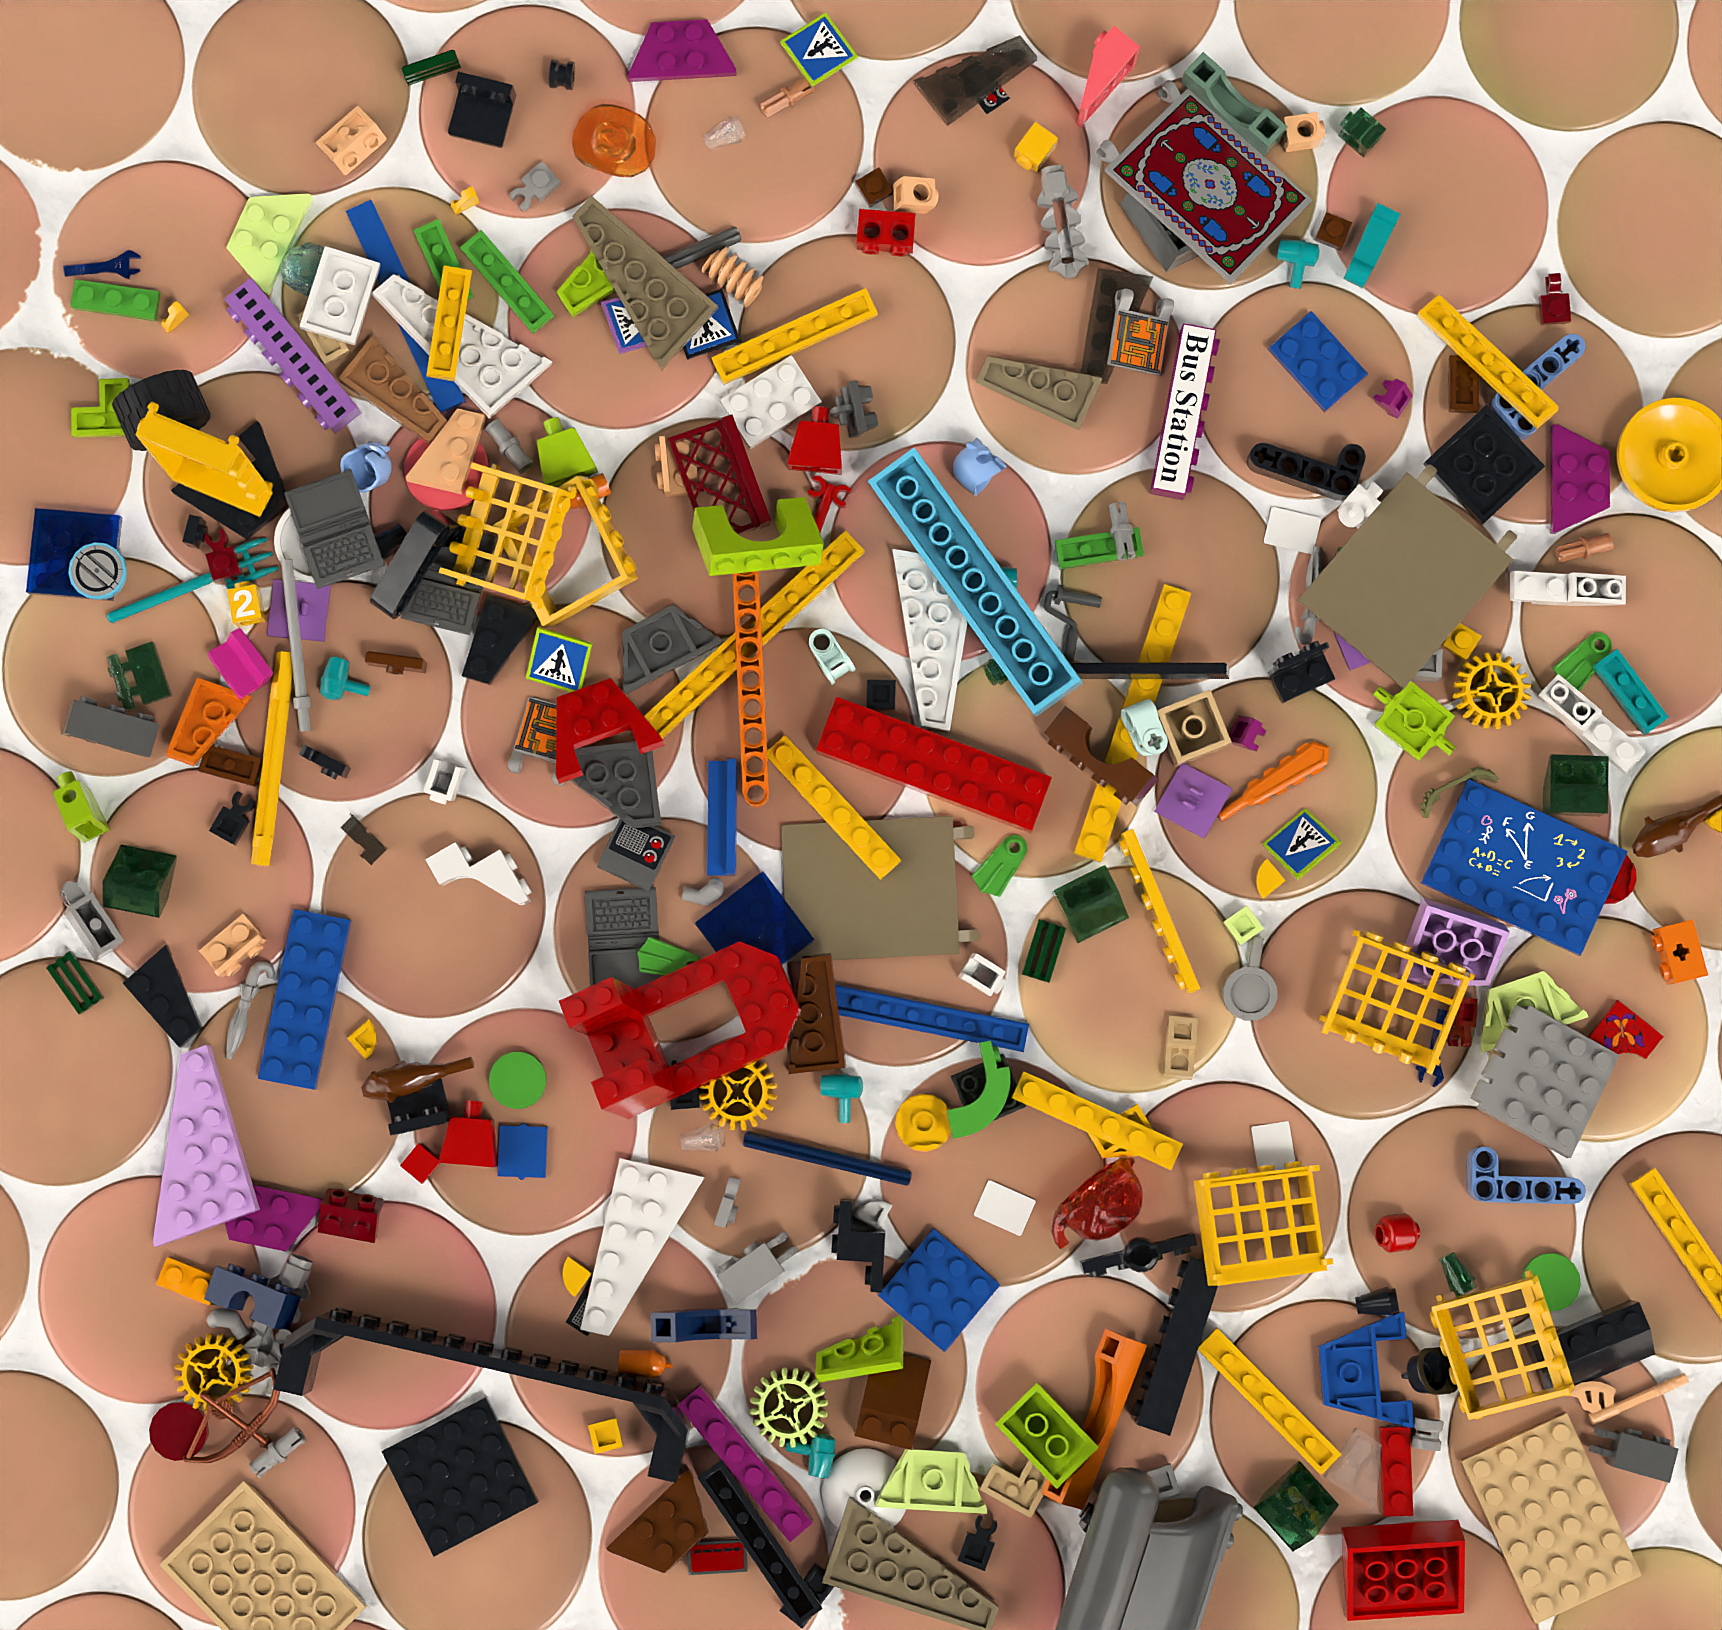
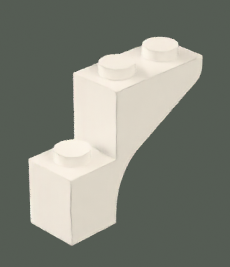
[425,842,532,905]

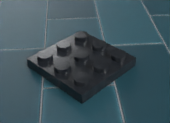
[1423,405,1545,525]

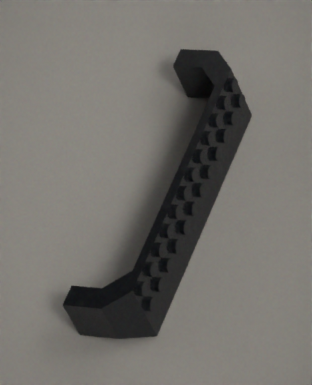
[273,1307,691,1483]

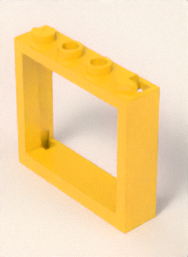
[493,476,638,626]

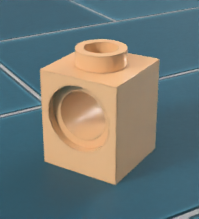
[1282,112,1325,153]
[893,176,939,214]

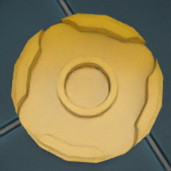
[895,1094,951,1151]

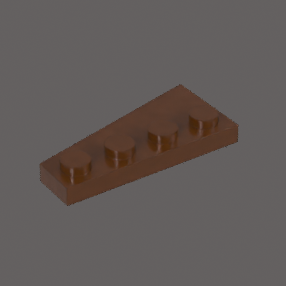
[789,953,846,1074]

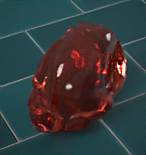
[1051,1157,1143,1249]

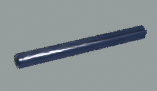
[743,1131,912,1186]

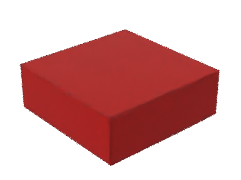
[400,1143,440,1184]

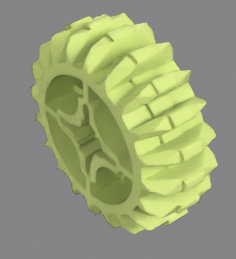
[749,1367,828,1447]

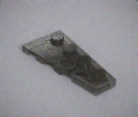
[913,35,1037,126]
[1080,268,1153,384]

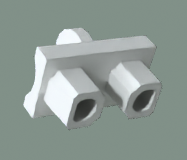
[1337,480,1383,529]

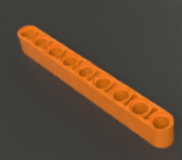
[733,571,769,808]

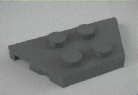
[622,605,723,695]

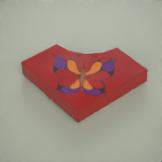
[1588,1000,1664,1059]

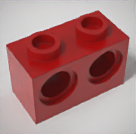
[857,209,916,257]

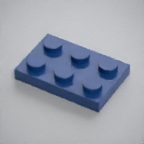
[1268,311,1368,413]

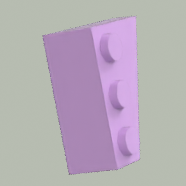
[1398,897,1510,986]

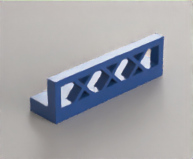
[707,759,737,876]

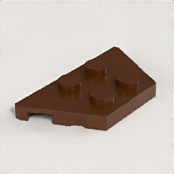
[606,1470,709,1573]

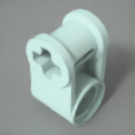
[809,629,856,685]
[1121,698,1168,756]

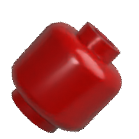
[1375,1213,1421,1253]

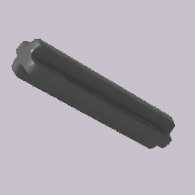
[663,226,741,269]

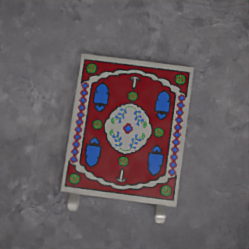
[1096,80,1313,284]

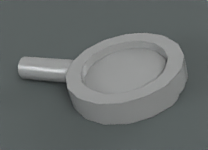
[1222,937,1278,1021]

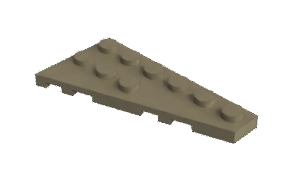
[572,195,719,371]
[822,1496,999,1630]

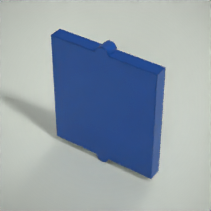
[498,1123,548,1180]

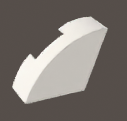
[853,1201,893,1230]

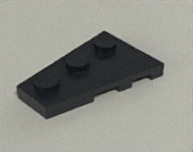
[462,595,538,685]
[123,945,203,1048]

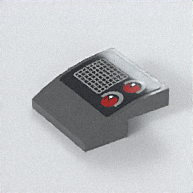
[597,819,675,891]

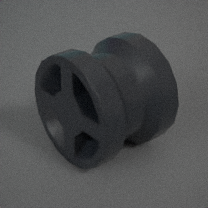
[549,60,575,90]

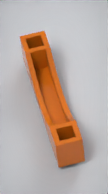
[1041,1329,1147,1510]

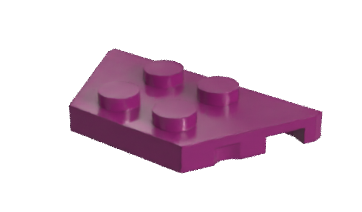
[628,19,737,82]
[1551,424,1610,534]
[225,1184,322,1252]

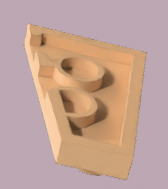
[406,408,486,494]

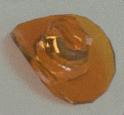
[572,104,656,178]

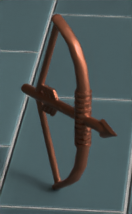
[183,1368,280,1463]

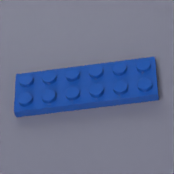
[258,909,352,1090]

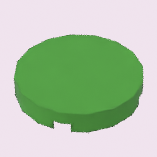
[489,1052,547,1109]
[1522,1253,1581,1311]

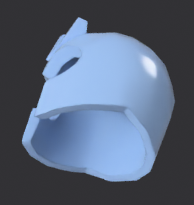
[953,437,1007,496]
[340,441,392,493]

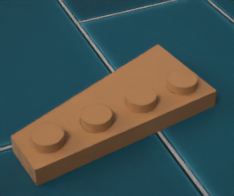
[338,335,447,445]

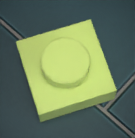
[1223,905,1264,946]

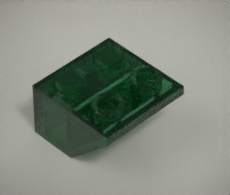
[1543,754,1609,817]
[102,845,177,918]
[1052,865,1129,944]
[1253,1461,1339,1552]

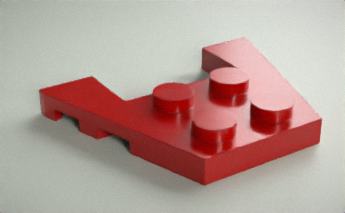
[556,678,665,784]

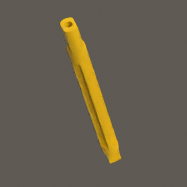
[251,651,293,866]

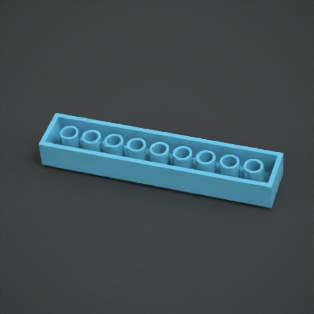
[868,448,1083,716]

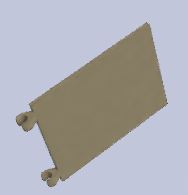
[1297,464,1517,689]
[781,816,979,962]

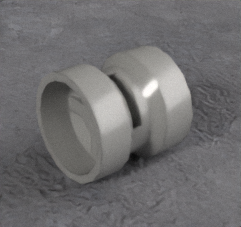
[1411,1417,1444,1451]

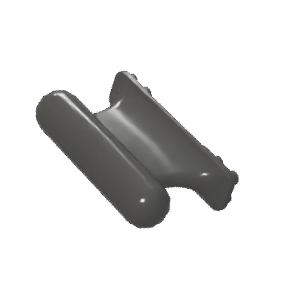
[1055,1467,1243,1630]

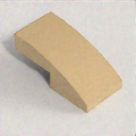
[1163,1016,1198,1080]

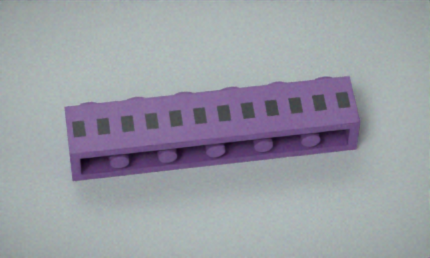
[225,278,362,434]

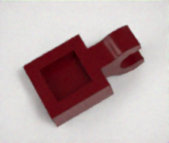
[1539,273,1571,325]
[1447,997,1478,1047]

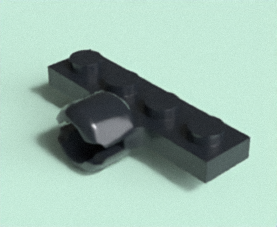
[1079,1233,1197,1277]

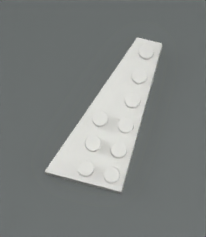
[372,274,552,419]
[893,549,967,732]
[580,1158,705,1336]

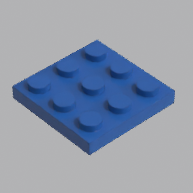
[878,1228,1000,1352]

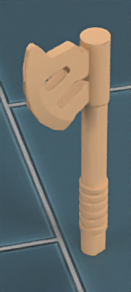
[1570,1373,1689,1425]

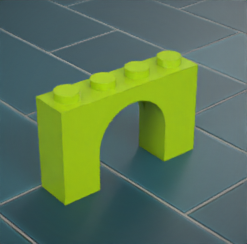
[692,497,824,576]

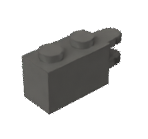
[1589,1427,1679,1483]

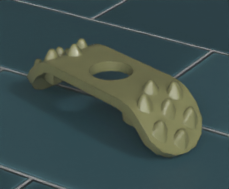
[1420,766,1499,818]

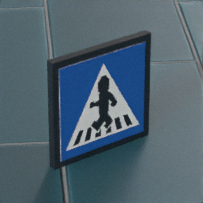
[683,288,741,360]

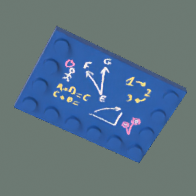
[1420,779,1628,956]

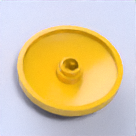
[1617,398,1722,512]

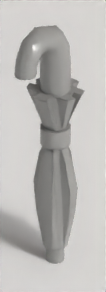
[1294,546,1322,645]
[225,961,275,1059]

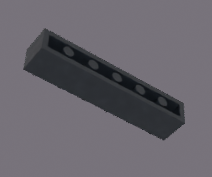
[1132,1255,1218,1436]
[697,1461,823,1626]

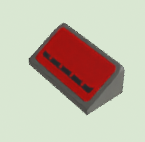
[688,1540,748,1575]

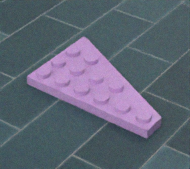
[153,1045,260,1247]

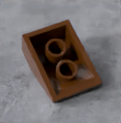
[854,1354,931,1450]

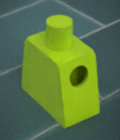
[537,417,598,487]
[53,771,110,843]

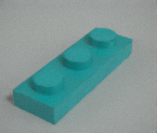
[1592,648,1669,736]

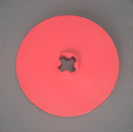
[404,438,489,511]

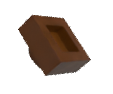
[855,167,894,208]
[1314,212,1353,251]

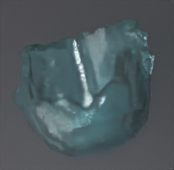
[281,242,325,296]

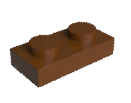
[198,745,263,787]

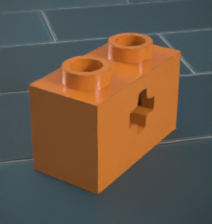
[1651,919,1708,985]

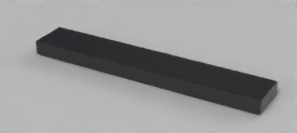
[1070,663,1230,679]

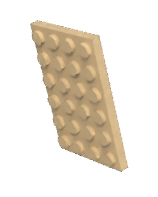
[1459,1412,1642,1624]
[160,1480,368,1630]

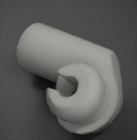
[682,878,724,906]
[207,1308,249,1341]

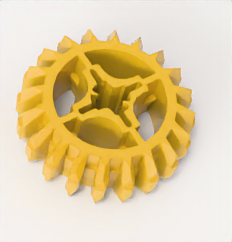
[1453,652,1531,730]
[699,1061,777,1130]
[174,1333,254,1412]

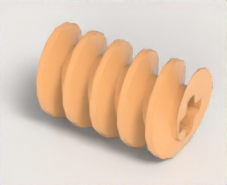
[701,247,764,307]

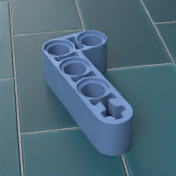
[1490,334,1586,440]
[1467,1146,1586,1204]

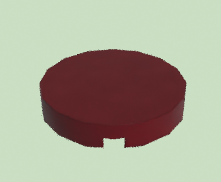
[149,1401,209,1461]

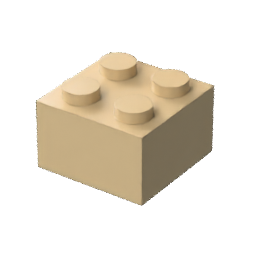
[1157,690,1232,767]

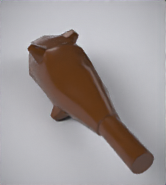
[1632,794,1722,858]
[361,1057,474,1103]

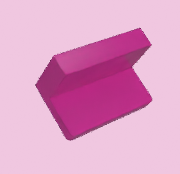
[207,628,273,699]

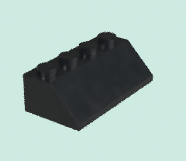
[1524,1300,1655,1390]

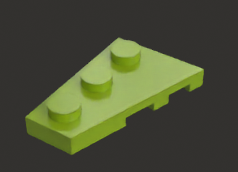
[556,250,615,318]
[815,1315,904,1383]

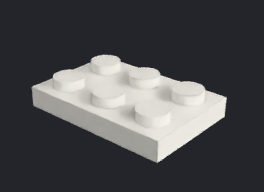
[300,246,381,345]
[720,355,822,449]

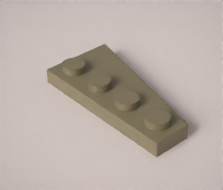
[976,356,1103,430]

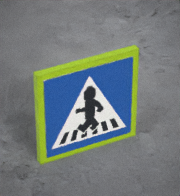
[780,12,858,87]
[526,627,593,692]
[1262,808,1342,880]

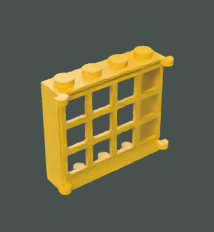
[135,402,273,517]
[439,463,577,610]
[1319,929,1475,1075]
[1194,1161,1334,1286]
[1430,1270,1575,1420]

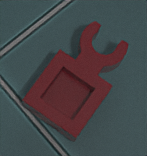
[204,529,243,583]

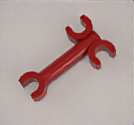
[808,476,851,533]

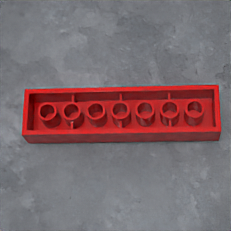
[816,697,1052,834]

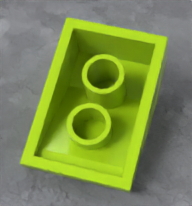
[995,1382,1099,1489]

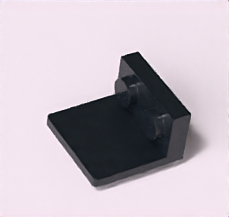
[448,72,517,148]
[1268,641,1335,704]
[387,1078,451,1136]

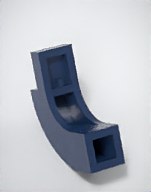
[651,1308,757,1343]

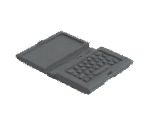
[284,469,384,589]
[401,528,496,635]
[585,887,661,989]

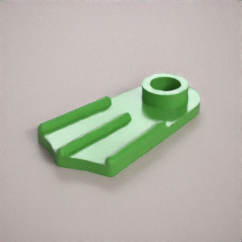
[1552,632,1612,691]
[971,835,1027,897]
[637,937,701,976]

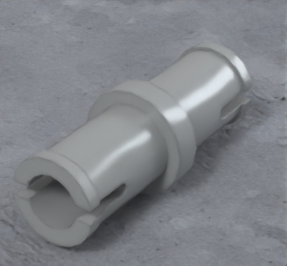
[485,419,534,474]
[1108,502,1136,561]
[249,1426,306,1478]

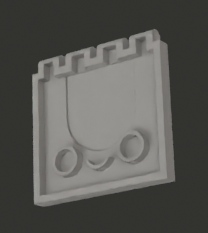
[1470,1005,1620,1158]

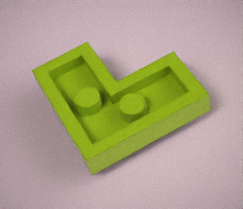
[71,378,130,438]

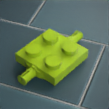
[1373,681,1457,761]

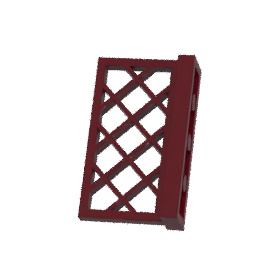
[667,414,771,535]

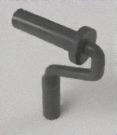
[1044,585,1102,662]

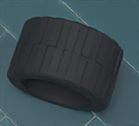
[112,369,211,451]

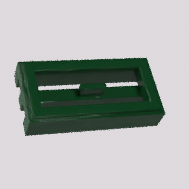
[401,49,461,86]
[1022,919,1066,983]
[46,951,104,1015]

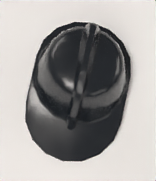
[1401,1347,1458,1395]

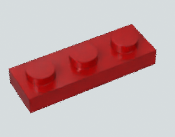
[1379,1426,1414,1517]

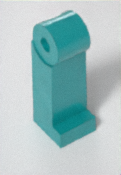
[1343,203,1401,288]

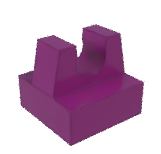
[1373,379,1413,419]
[1229,715,1266,752]

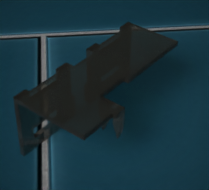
[340,813,388,865]

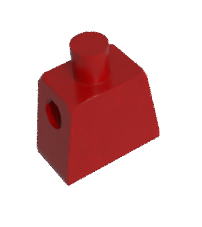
[788,406,842,475]
[439,1100,498,1167]

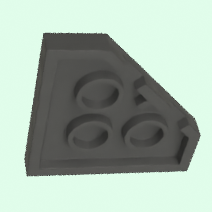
[569,742,661,829]

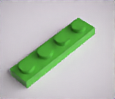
[460,230,555,334]

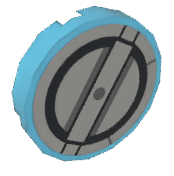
[68,542,127,600]

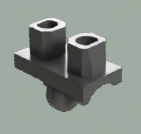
[829,381,878,438]

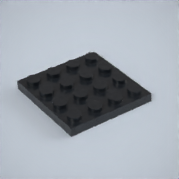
[381,1397,539,1557]

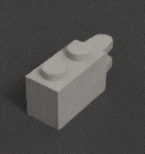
[60,881,124,961]
[717,1231,799,1305]

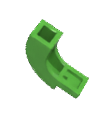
[946,1040,1010,1139]

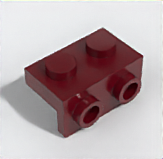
[318,1188,384,1243]

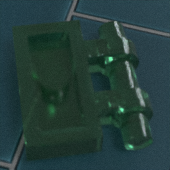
[107,641,172,711]

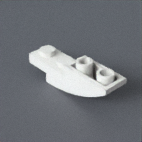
[1510,571,1626,606]
[1539,674,1646,775]

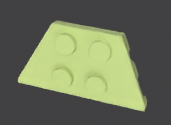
[226,194,313,296]
[1480,971,1588,1053]
[875,1449,987,1514]

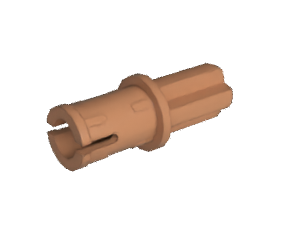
[760,77,815,117]
[1555,533,1614,563]

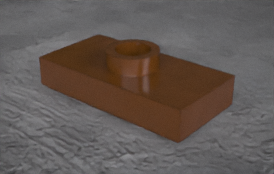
[1449,355,1479,413]
[365,651,427,675]

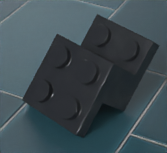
[831,1199,885,1293]

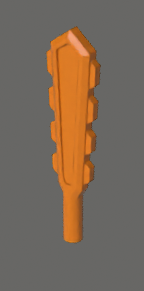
[1218,741,1330,822]

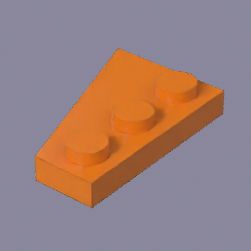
[166,677,252,766]

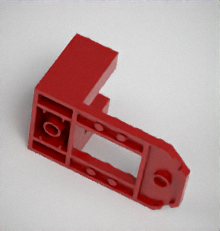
[559,942,801,1119]

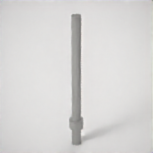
[281,559,311,731]

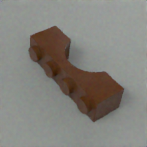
[1044,706,1158,807]

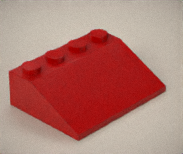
[1341,1520,1465,1621]

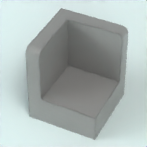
[1411,649,1443,683]

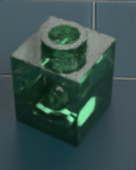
[1338,107,1386,158]

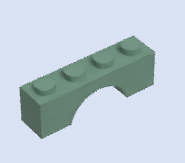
[1181,52,1288,157]

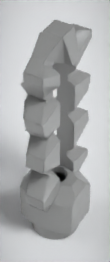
[1037,165,1089,280]
[243,1254,313,1368]

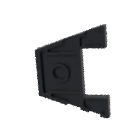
[171,421,289,540]

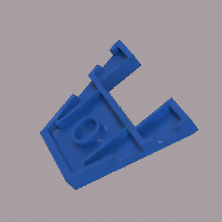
[1318,1312,1414,1428]

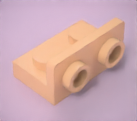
[315,105,387,175]
[655,436,700,497]
[199,913,267,978]

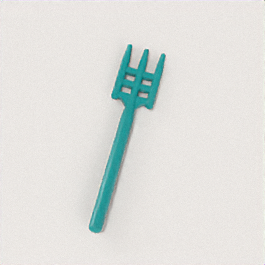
[107,537,279,623]

